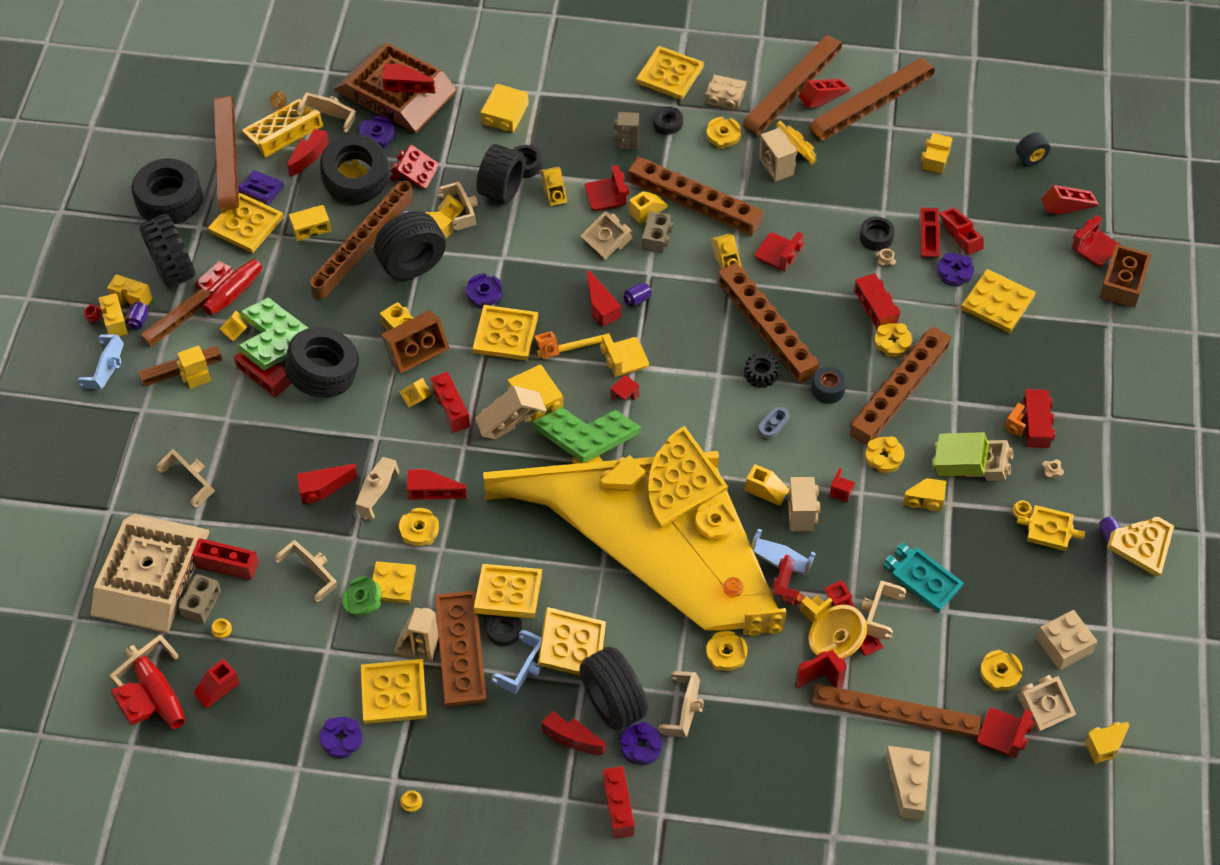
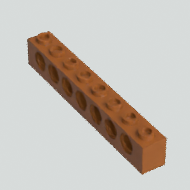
[628,157,763,236]
[717,263,819,384]
[849,326,952,446]

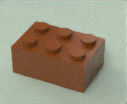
[1099,244,1152,308]
[381,310,450,373]

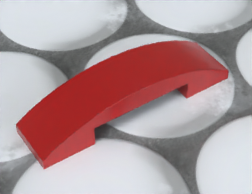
[824,580,883,657]

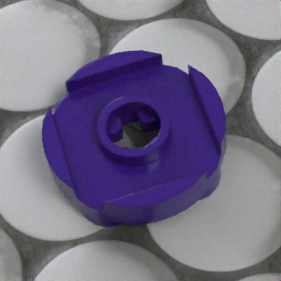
[360,116,395,148]
[937,252,974,286]
[466,273,502,309]
[320,717,363,759]
[621,722,663,765]

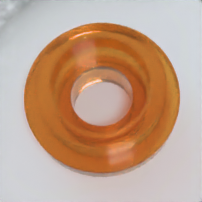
[270,91,287,108]
[723,577,744,597]

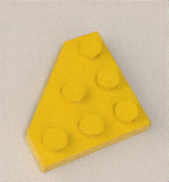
[1107,517,1174,577]

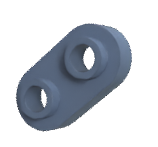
[758,407,789,439]

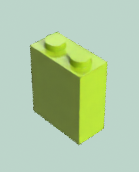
[932,432,989,476]

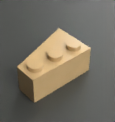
[475,386,547,439]
[393,607,439,663]
[885,746,930,821]

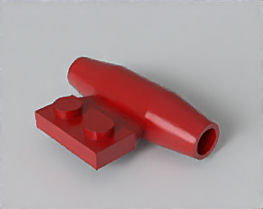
[194,259,263,316]
[111,656,186,729]

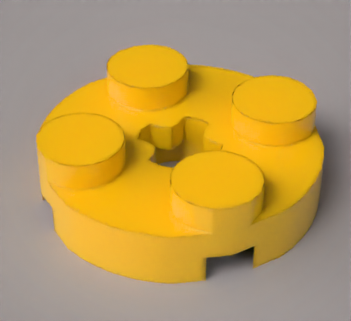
[706,117,741,150]
[874,323,912,358]
[865,436,904,473]
[695,501,735,541]
[399,508,439,546]
[706,631,748,671]
[980,650,1023,692]

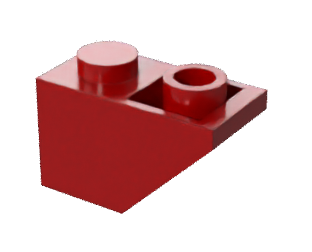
[193,658,240,709]

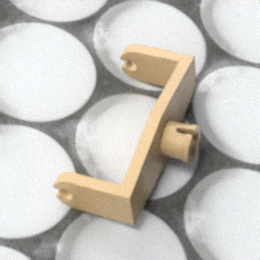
[297,92,356,133]
[437,182,478,230]
[156,449,215,508]
[356,457,400,522]
[275,540,337,602]
[861,581,906,640]
[110,635,178,687]
[658,671,704,737]

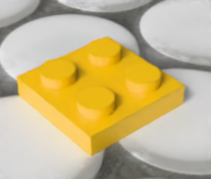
[373,562,416,604]

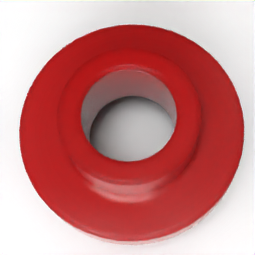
[84,304,102,322]

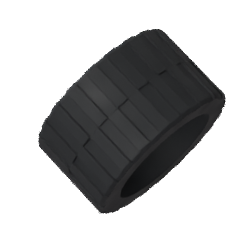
[476,144,525,203]

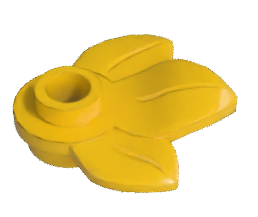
[338,159,368,178]

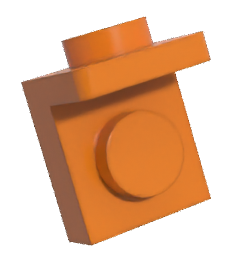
[534,331,560,359]
[1004,403,1026,437]

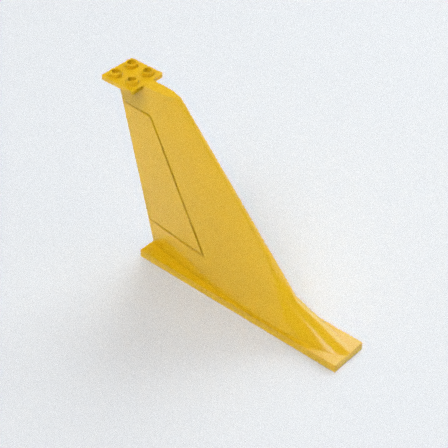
[483,451,786,636]

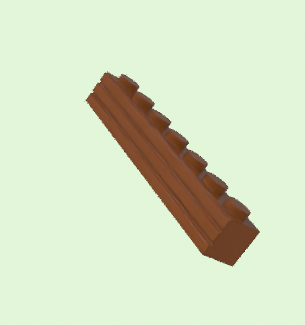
[141,288,210,348]
[138,346,222,387]

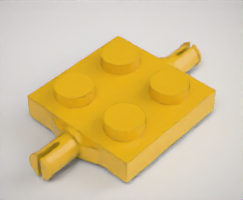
[776,121,817,165]
[1016,505,1085,551]

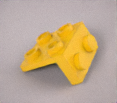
[600,334,649,377]

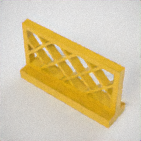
[242,99,323,158]

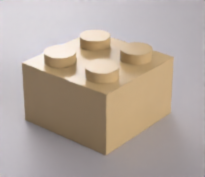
[759,128,797,182]
[788,477,820,532]
[1036,610,1098,671]

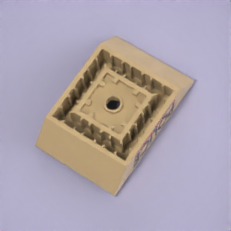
[91,514,210,633]

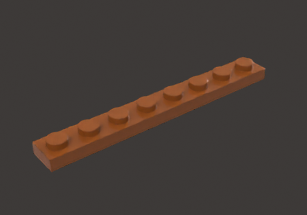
[812,683,981,738]

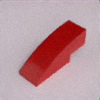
[287,129,329,177]
[939,207,984,255]
[919,208,940,257]
[542,711,606,755]

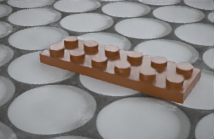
[435,590,487,707]

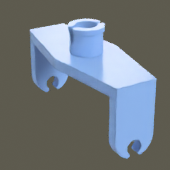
[77,334,124,389]
[751,529,816,576]
[491,630,543,694]

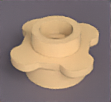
[877,249,896,266]
[1042,459,1064,479]

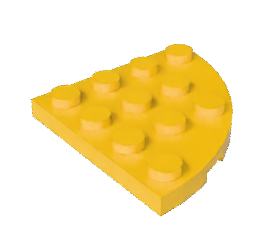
[648,426,728,528]

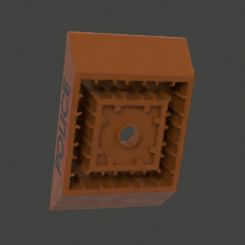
[334,43,457,133]

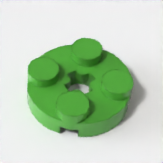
[342,576,381,617]

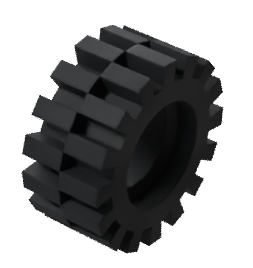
[744,352,779,388]

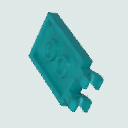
[883,542,964,613]

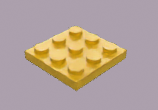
[636,46,704,100]
[208,193,284,253]
[961,269,1036,333]
[473,305,538,361]
[474,564,542,619]
[537,607,606,676]
[361,659,427,724]

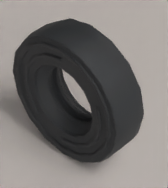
[653,106,683,134]
[486,615,522,646]

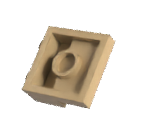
[705,75,747,110]
[580,211,633,260]
[966,440,1013,481]
[1017,675,1076,731]

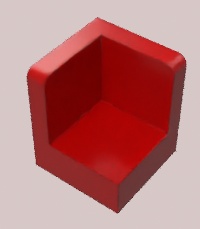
[610,375,640,400]
[829,468,855,502]

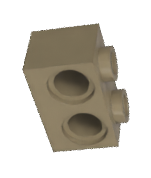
[614,112,639,150]
[642,211,674,253]
[178,574,221,624]

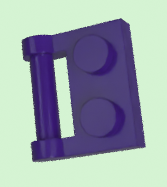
[238,170,284,206]

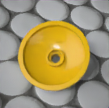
[809,605,867,659]

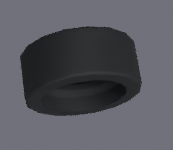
[513,145,542,178]
[860,216,895,251]

